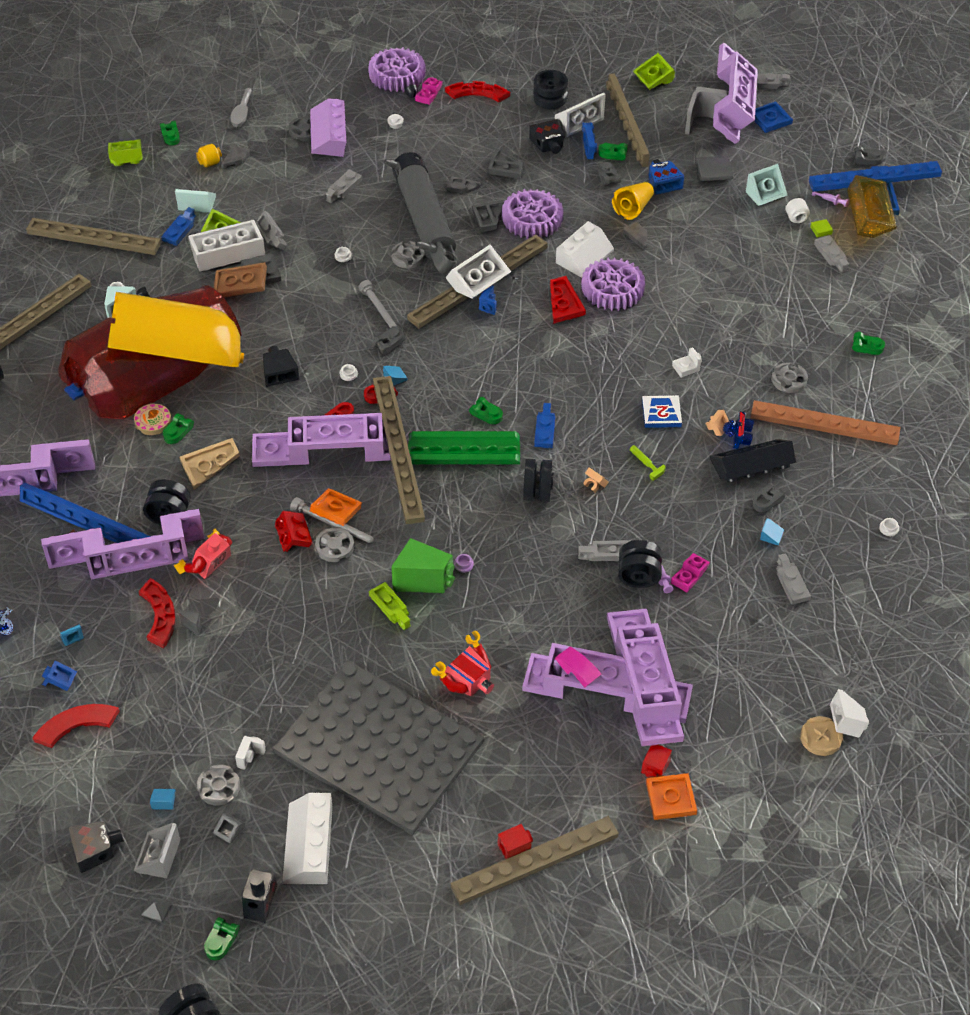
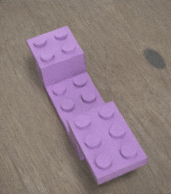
[713,43,758,144]
[252,413,391,467]
[0,439,95,496]
[41,509,205,580]
[607,609,684,746]
[522,643,693,723]

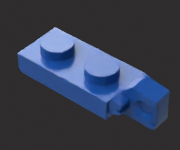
[582,122,597,159]
[161,207,196,246]
[534,403,555,448]

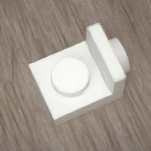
[672,348,702,377]
[235,736,266,770]

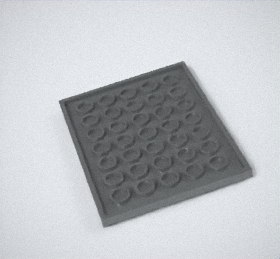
[273,660,484,835]

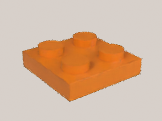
[310,488,362,526]
[646,773,697,820]

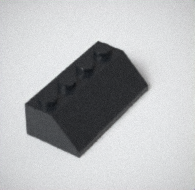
[710,439,796,482]

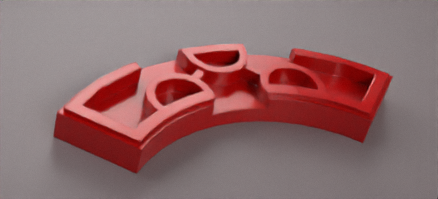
[445,81,511,103]
[138,578,176,649]
[32,704,120,748]

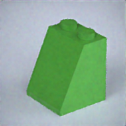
[391,538,455,593]

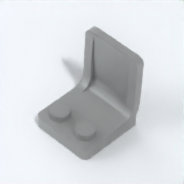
[685,87,728,135]

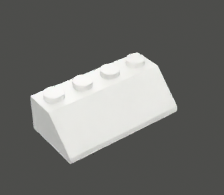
[188,220,265,272]
[283,793,332,884]

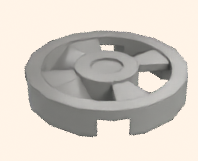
[391,241,425,269]
[771,363,808,393]
[315,528,354,562]
[197,765,240,806]

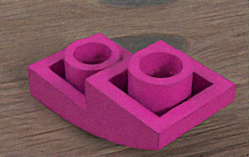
[415,78,443,105]
[671,553,710,593]
[555,647,601,688]

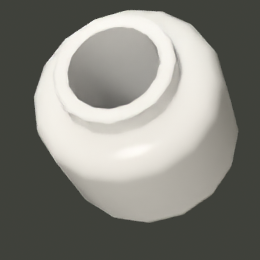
[785,198,810,223]

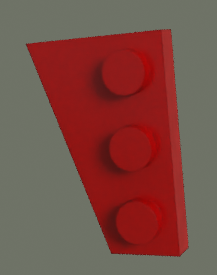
[550,276,586,324]

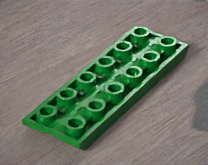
[408,431,520,464]

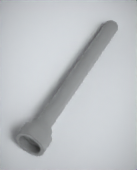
[359,280,405,340]
[290,497,374,543]

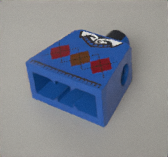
[648,159,684,195]

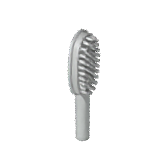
[231,88,252,128]

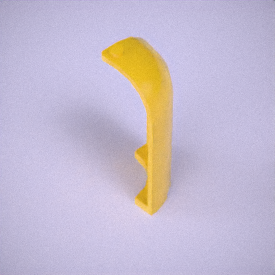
[108,292,244,367]

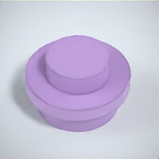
[454,554,474,573]

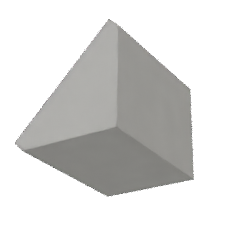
[134,823,180,878]

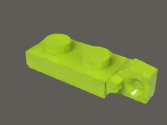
[368,582,411,630]

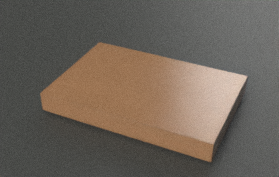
[213,263,267,299]

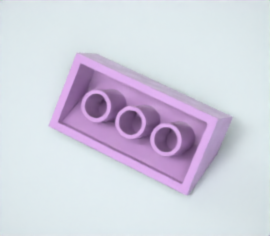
[310,98,346,157]

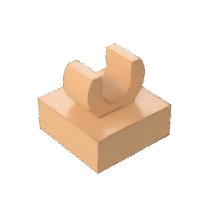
[705,410,730,436]
[584,467,609,492]

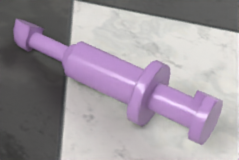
[812,191,849,207]
[658,565,673,593]

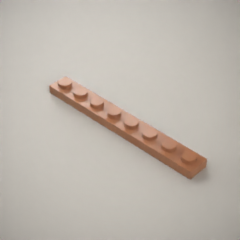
[751,400,900,445]

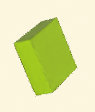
[810,219,833,238]

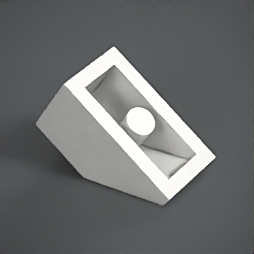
[830,689,869,737]

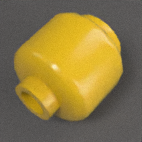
[196,144,222,167]

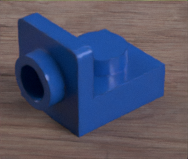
[479,286,497,315]
[42,661,77,691]

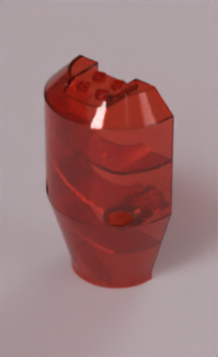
[58,285,242,419]

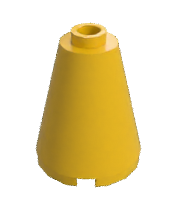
[612,182,654,220]

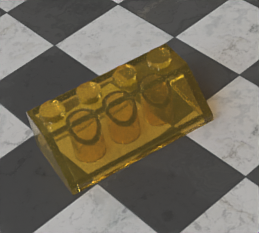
[847,175,897,238]

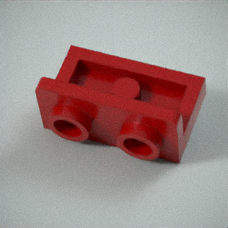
[275,511,312,552]

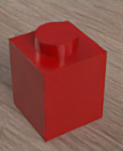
[641,745,672,778]
[498,824,533,859]

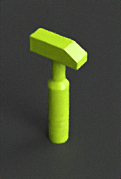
[630,445,666,481]

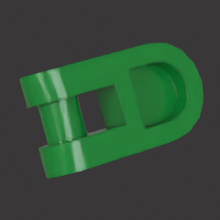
[159,121,180,146]
[598,143,628,161]
[852,332,885,355]
[469,397,503,425]
[163,413,194,444]
[204,917,240,960]

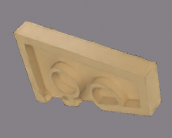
[180,438,240,490]

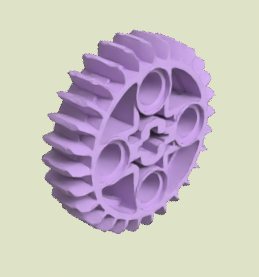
[368,47,426,92]
[502,189,563,239]
[581,257,645,311]

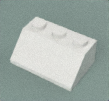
[555,93,605,137]
[556,221,614,278]
[446,245,511,299]

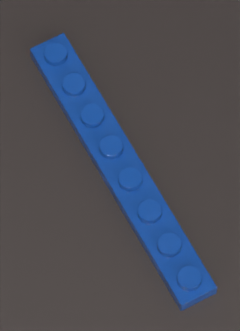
[809,161,942,192]
[20,482,151,543]

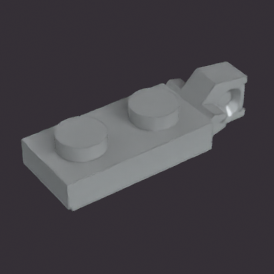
[757,73,790,89]
[326,169,363,204]
[255,211,287,250]
[814,235,849,273]
[578,540,631,561]
[777,553,811,605]

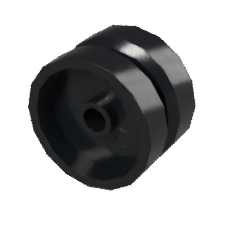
[533,70,568,109]
[523,459,554,502]
[143,479,191,526]
[618,540,662,588]
[158,983,220,1015]

